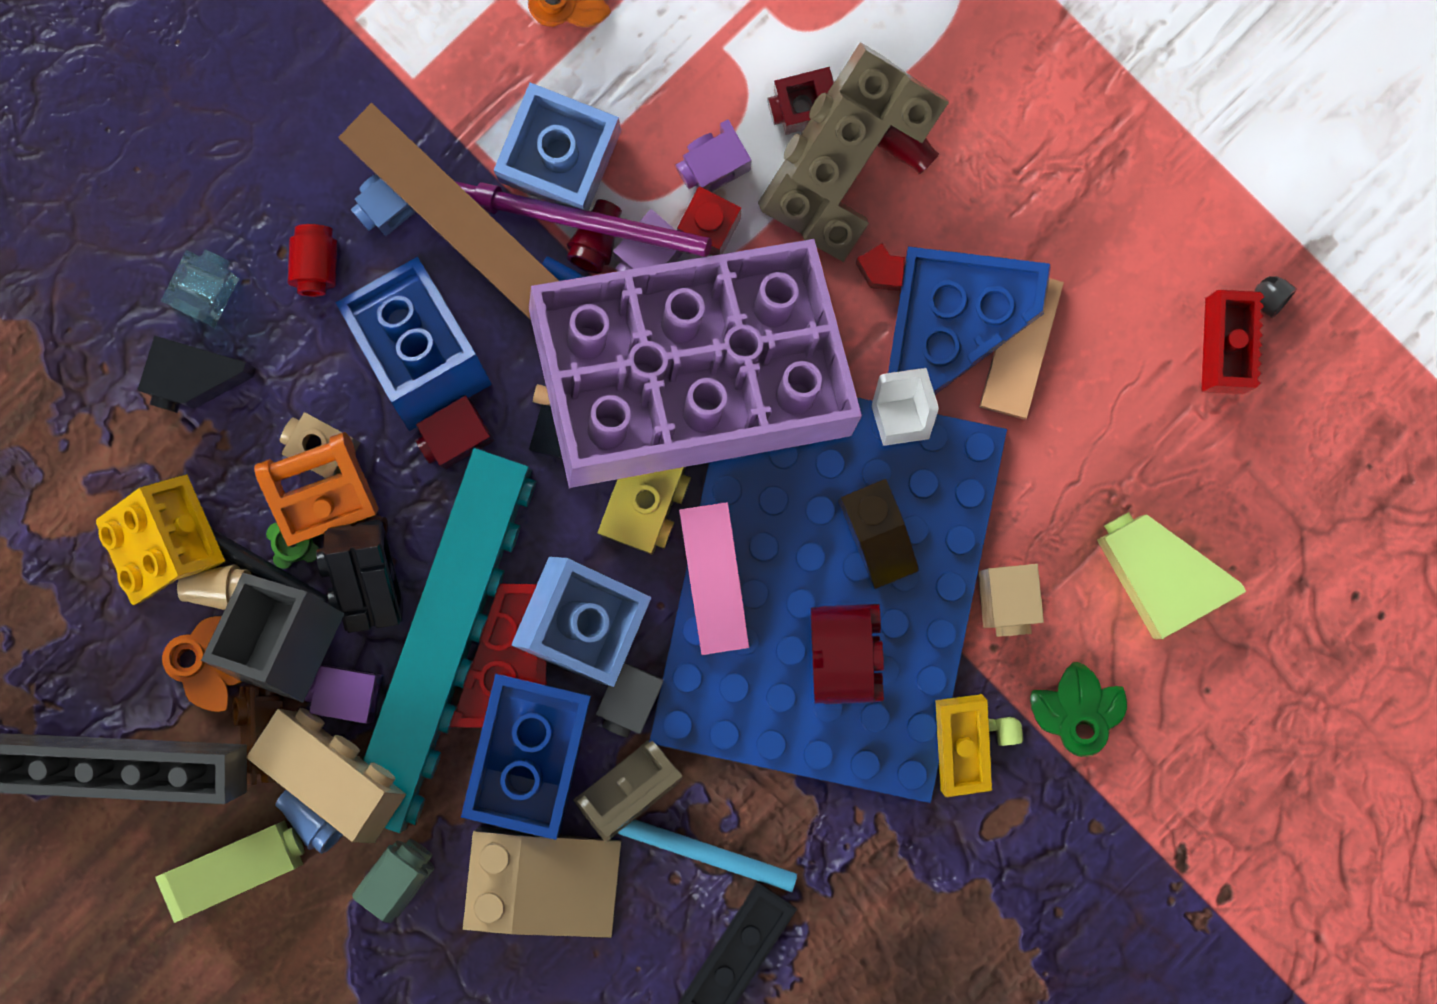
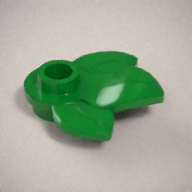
[1030,662,1127,757]

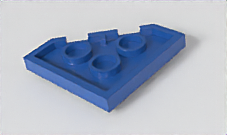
[888,246,1051,395]

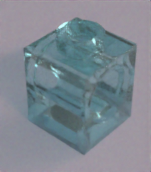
[161,249,240,328]

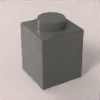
[596,662,664,738]

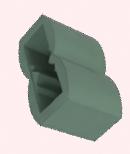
[352,839,435,923]

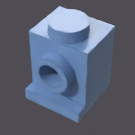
[351,174,415,236]

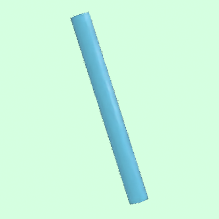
[617,819,798,892]

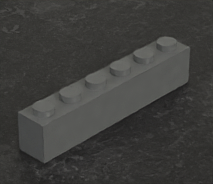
[0,733,247,804]

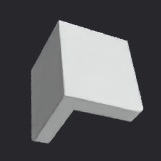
[871,368,939,446]

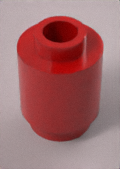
[288,224,337,297]

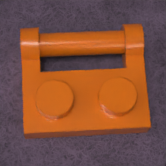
[254,432,379,546]

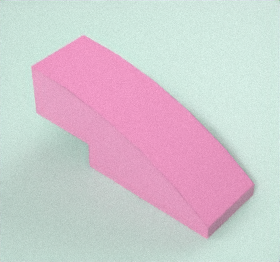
[679,502,749,655]

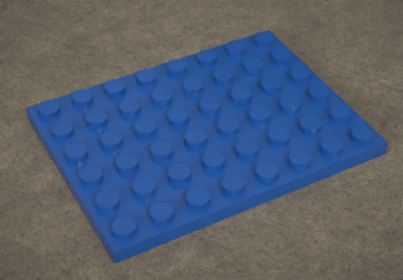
[649,398,1007,803]

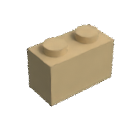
[978,564,1044,637]

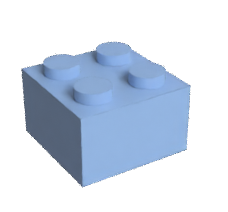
[494,82,621,211]
[511,557,651,687]

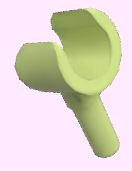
[988,717,1023,746]

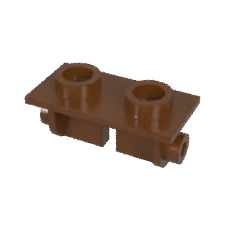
[232,687,283,785]

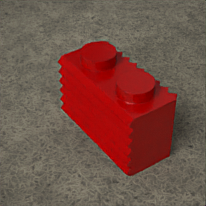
[1201,290,1265,394]

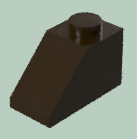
[838,479,919,589]

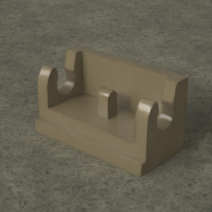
[573,740,683,843]

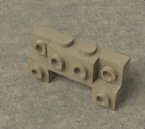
[758,42,949,262]

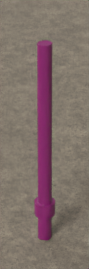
[455,181,712,257]

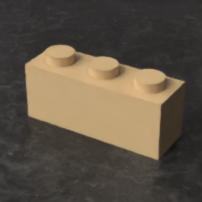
[246,708,406,843]

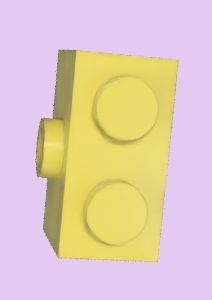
[597,467,691,555]

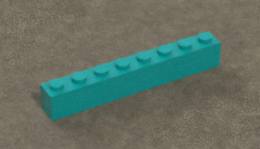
[363,448,536,833]

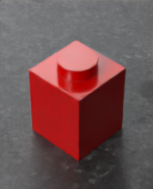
[677,186,742,256]

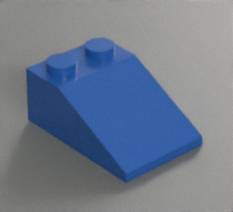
[335,256,492,431]
[461,674,591,840]

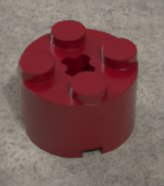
[811,604,884,704]

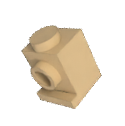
[280,412,361,478]

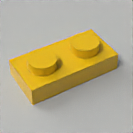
[935,694,992,797]

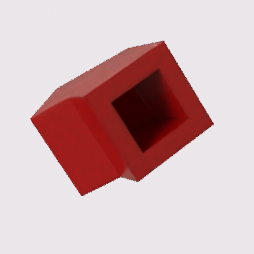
[856,243,905,291]

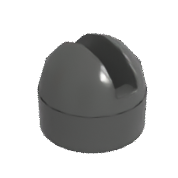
[1255,276,1297,318]

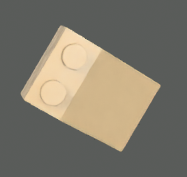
[463,826,621,938]

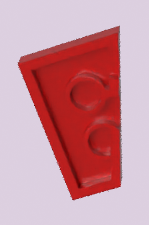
[449,584,548,728]

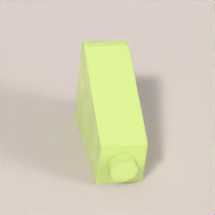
[1097,512,1246,639]
[155,821,305,923]

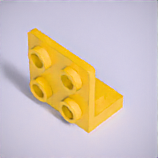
[96,474,225,605]

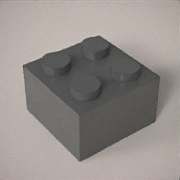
[201,573,344,702]

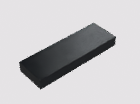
[678,881,797,1004]

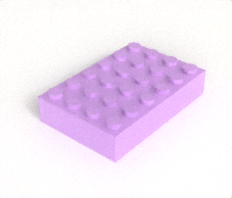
[529,239,862,488]

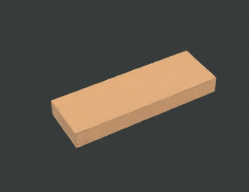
[979,278,1064,420]

